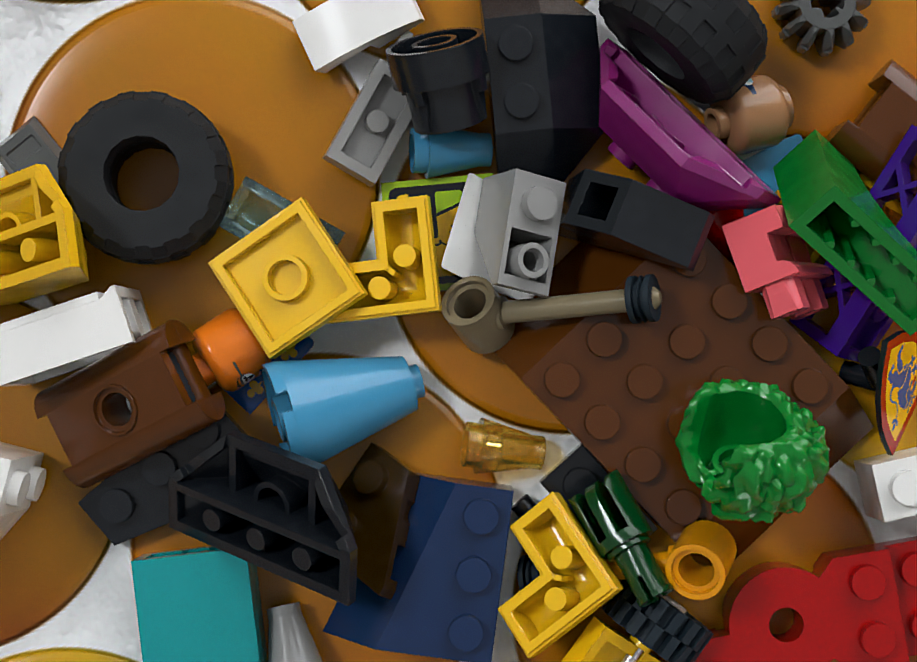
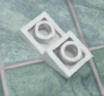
[292,0,425,73]

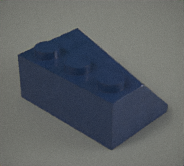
[323,473,514,662]

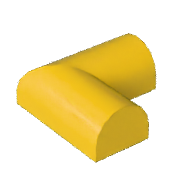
[327,195,442,324]
[498,492,624,658]

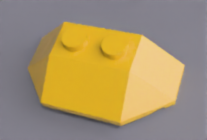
[0,164,89,306]

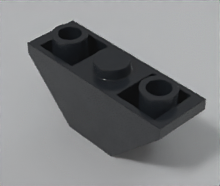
[558,169,715,271]

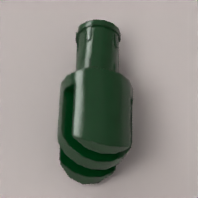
[568,469,674,608]

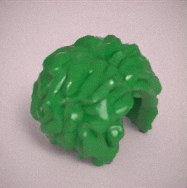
[675,378,830,523]

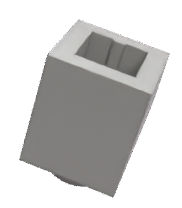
[474,168,566,297]

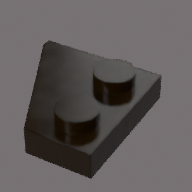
[339,442,420,600]

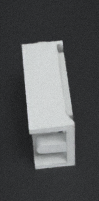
[0,285,152,387]

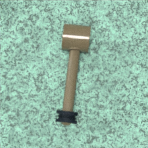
[441,274,662,354]

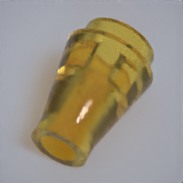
[460,418,546,474]

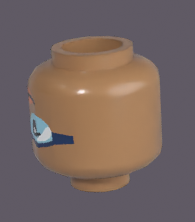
[704,75,794,155]

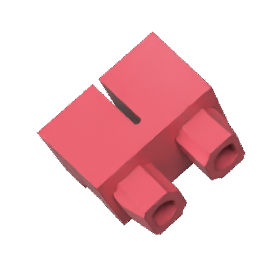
[722,204,834,320]

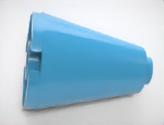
[262,356,425,463]

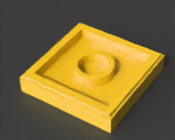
[208,197,368,359]

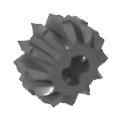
[771,0,871,57]

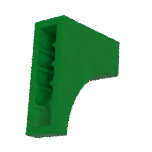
[773,129,917,336]

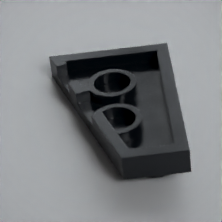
[78,392,247,546]

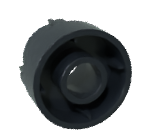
[385,27,490,135]

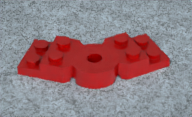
[695,536,917,662]

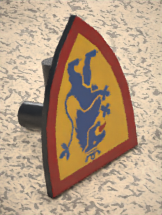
[839,330,917,456]

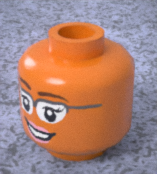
[191,308,272,392]

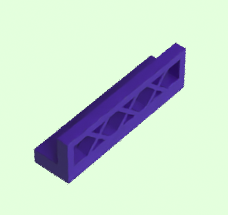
[789,124,917,362]

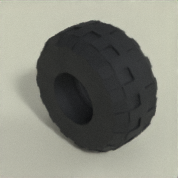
[598,0,768,105]
[57,91,234,265]

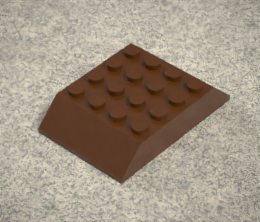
[494,238,874,566]

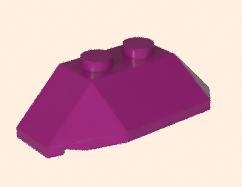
[599,38,781,211]

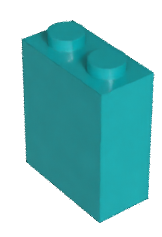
[131,546,268,662]

